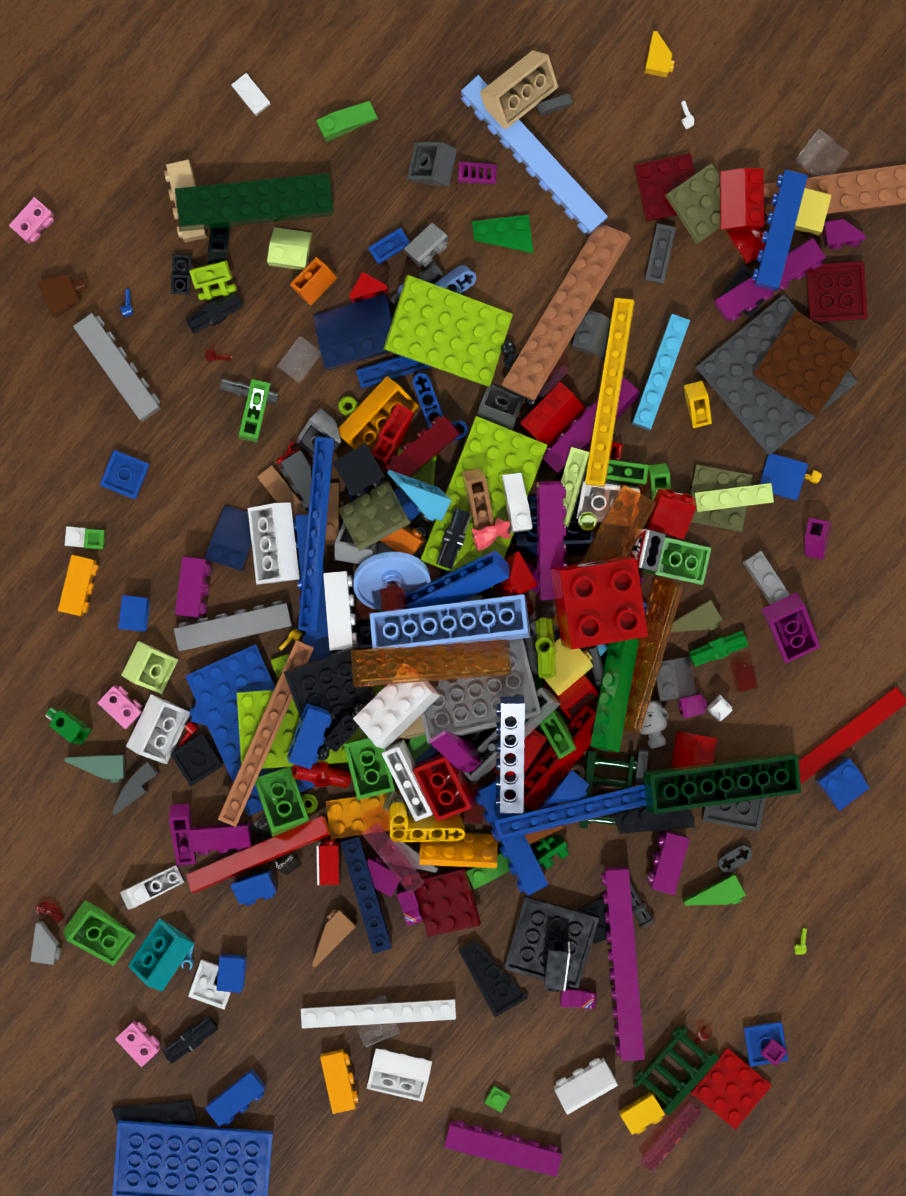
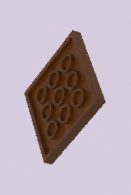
[752,310,860,417]

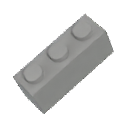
[742,551,790,605]

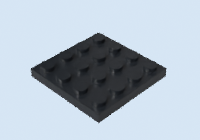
[283,645,375,734]
[504,895,599,990]

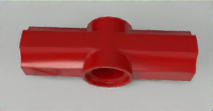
[292,762,352,788]

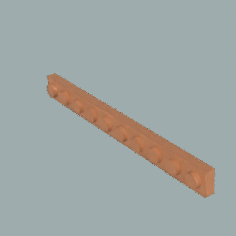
[218,640,314,827]

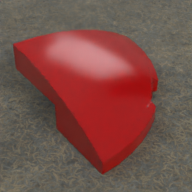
[727,230,765,264]

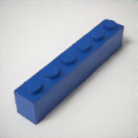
[752,170,808,291]
[399,550,509,610]
[475,780,548,895]

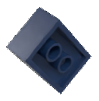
[205,505,252,572]

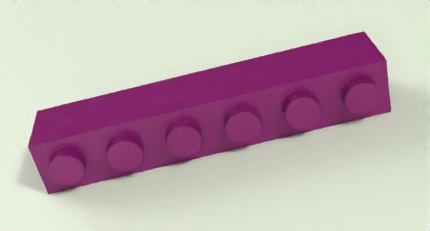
[714,238,826,322]
[542,377,640,478]
[537,481,566,600]
[444,1120,562,1177]

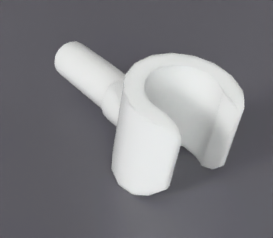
[681,101,694,129]

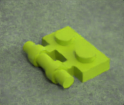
[189,260,236,300]

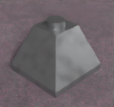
[295,408,341,458]

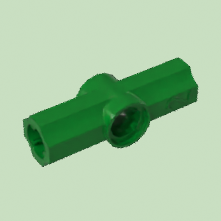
[689,631,749,667]

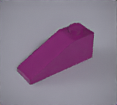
[429,730,482,773]
[169,803,196,866]

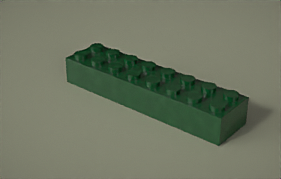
[175,173,334,232]
[643,752,802,814]

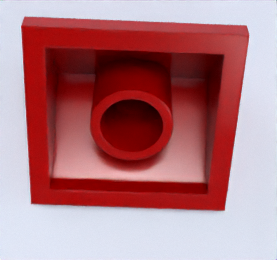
[349,272,389,304]

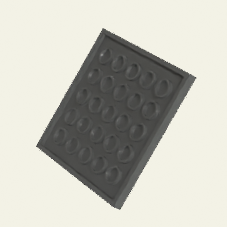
[695,294,857,455]

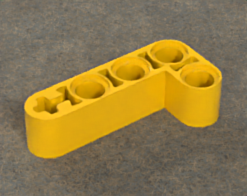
[389,802,465,842]

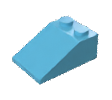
[388,470,451,521]

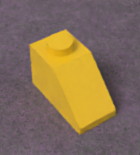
[644,31,674,78]
[684,381,712,428]

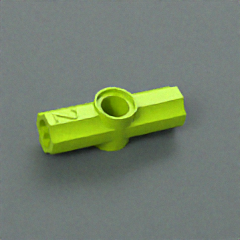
[535,618,557,679]

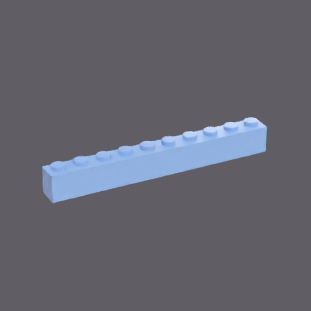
[461,75,608,235]

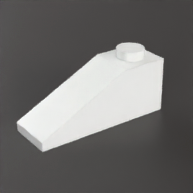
[502,473,532,533]

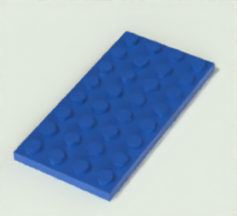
[185,644,315,816]
[112,1120,273,1196]

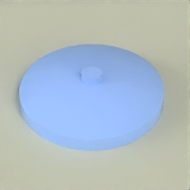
[353,552,431,612]

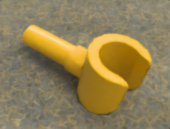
[805,470,822,483]
[278,629,303,651]

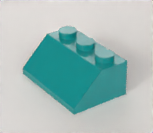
[128,918,194,992]

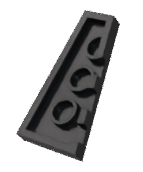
[613,806,695,834]
[457,940,528,1017]
[111,1100,197,1126]

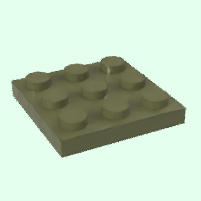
[665,163,720,244]
[690,465,753,532]
[338,481,410,552]

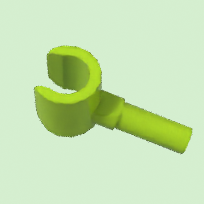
[794,928,807,955]

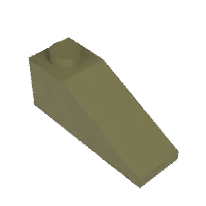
[659,600,722,633]

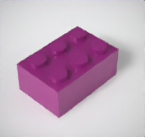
[175,557,212,618]
[761,593,820,664]
[647,830,690,895]

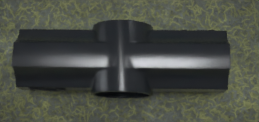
[186,292,244,334]
[436,509,472,569]
[162,1015,219,1064]

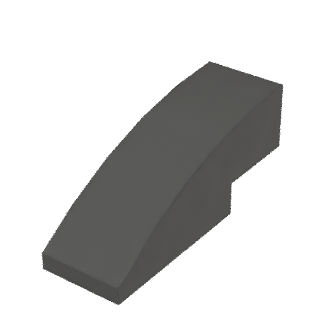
[113,761,159,815]

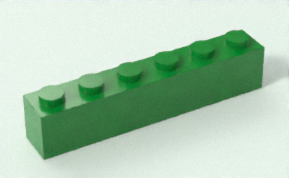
[590,638,639,752]

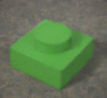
[84,529,105,550]
[484,1085,511,1113]

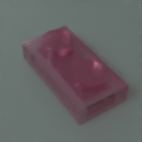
[538,365,569,400]

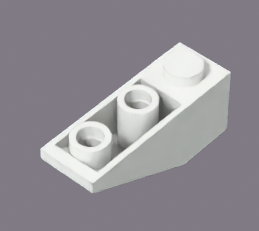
[120,865,184,909]

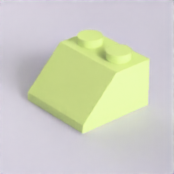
[267,227,312,270]
[121,641,178,694]

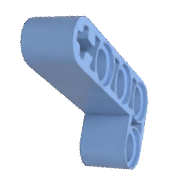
[398,265,476,297]

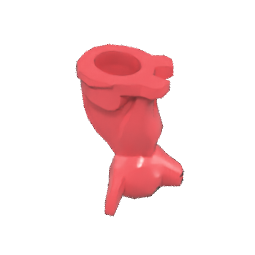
[471,518,511,551]

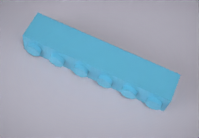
[631,314,690,431]

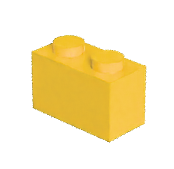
[619,1091,665,1135]

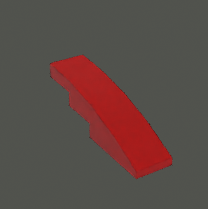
[371,403,414,475]

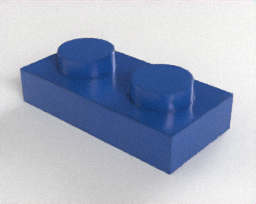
[368,228,410,265]

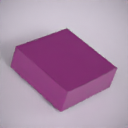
[760,1038,788,1066]

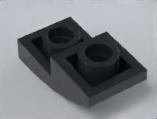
[171,253,192,295]

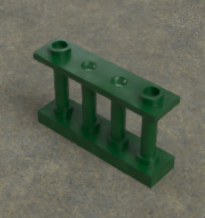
[579,750,637,829]
[633,1024,720,1116]

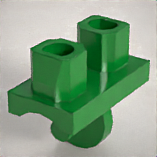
[534,835,569,869]

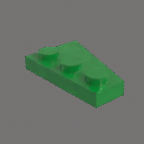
[472,215,533,254]

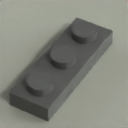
[644,223,676,284]

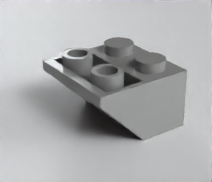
[404,223,448,268]

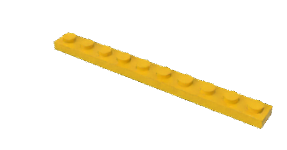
[585,298,635,487]

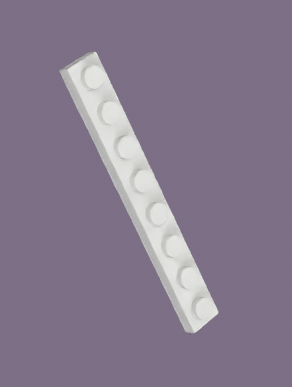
[301,999,456,1028]

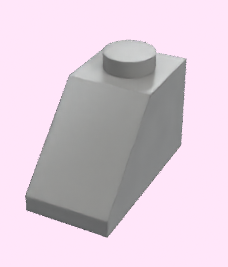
[30,921,62,965]

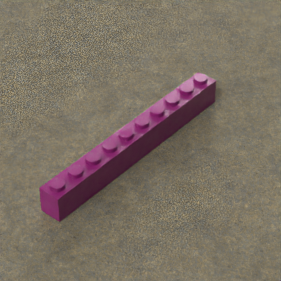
[601,866,645,1062]

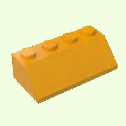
[338,376,419,452]

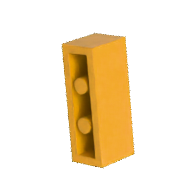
[58,555,99,616]
[320,1049,359,1114]

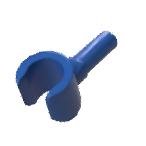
[120,289,133,317]

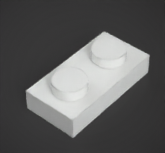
[232,73,271,116]

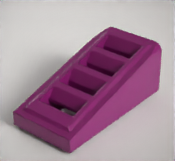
[458,162,497,184]

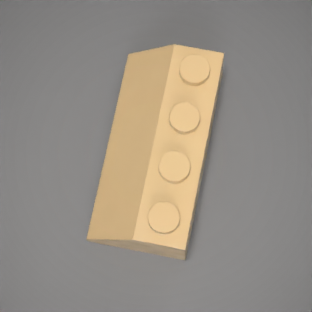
[480,50,558,129]

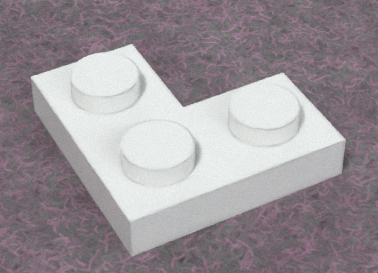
[188,959,231,1009]

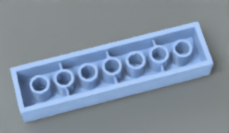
[370,594,531,656]

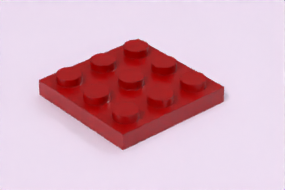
[691,1047,772,1130]

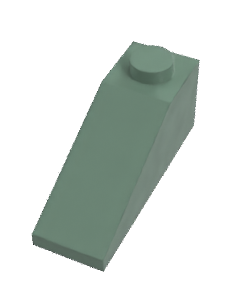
[65,754,126,782]

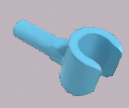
[181,942,195,970]

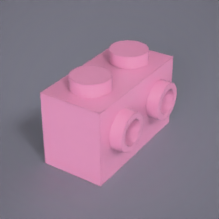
[9,197,55,244]
[98,686,143,729]
[115,1020,161,1067]

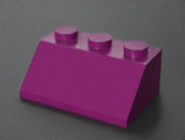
[189,822,253,855]

